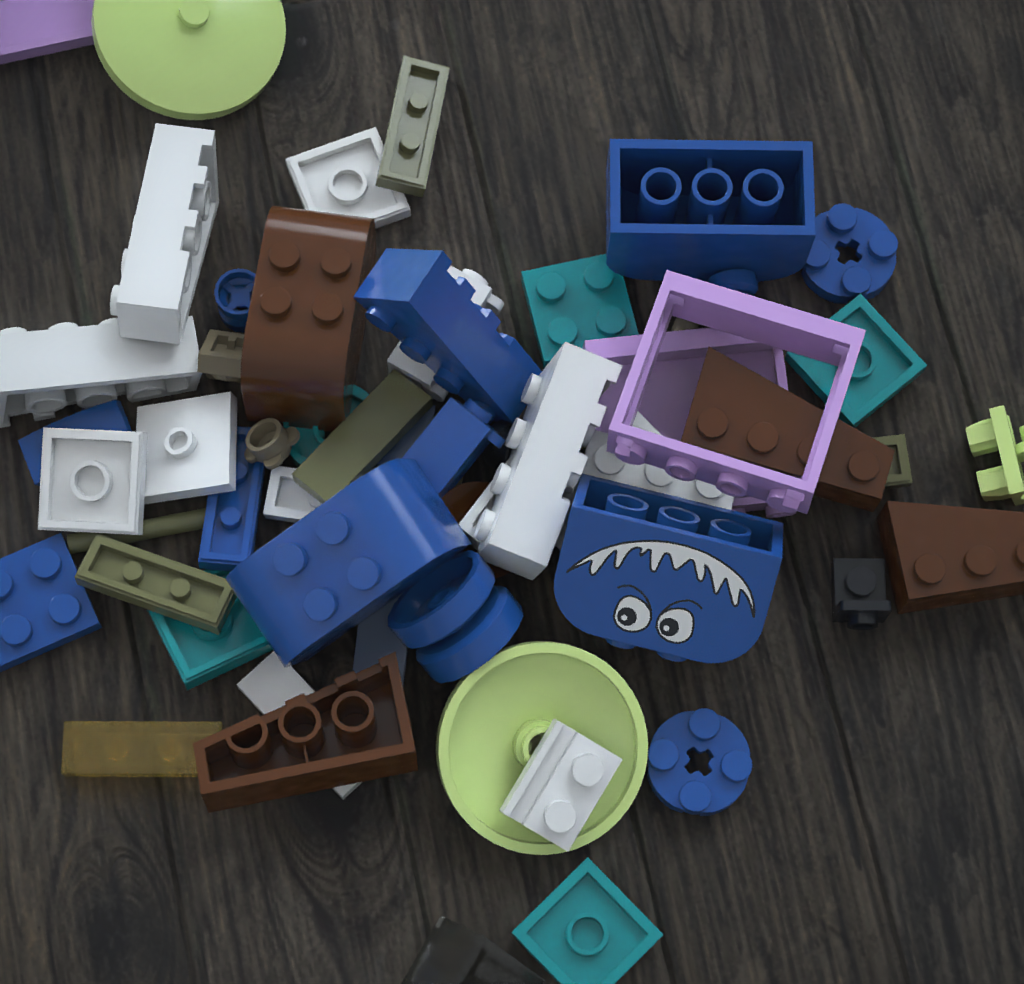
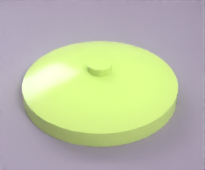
[91,0,286,120]
[436,641,648,855]

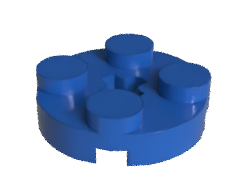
[801,203,898,304]
[646,708,752,816]

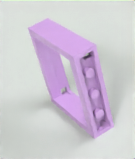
[607,270,866,514]

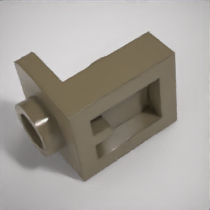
[197,329,244,383]

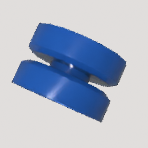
[387,550,523,683]

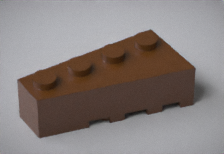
[681,346,895,512]
[877,501,1024,614]
[193,651,418,813]

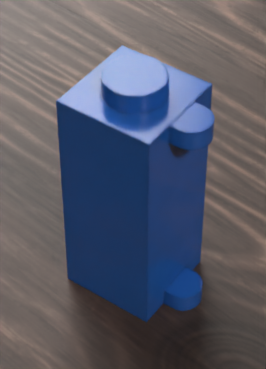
[402,397,506,499]

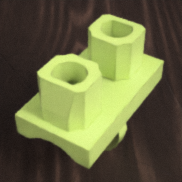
[965,405,1024,506]

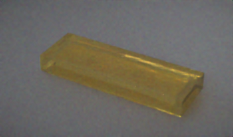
[61,721,224,777]

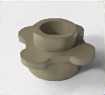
[244,418,300,470]

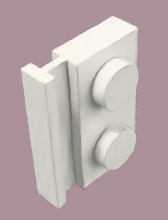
[499,718,623,852]

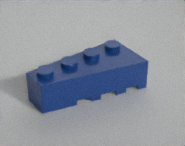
[353,248,542,424]

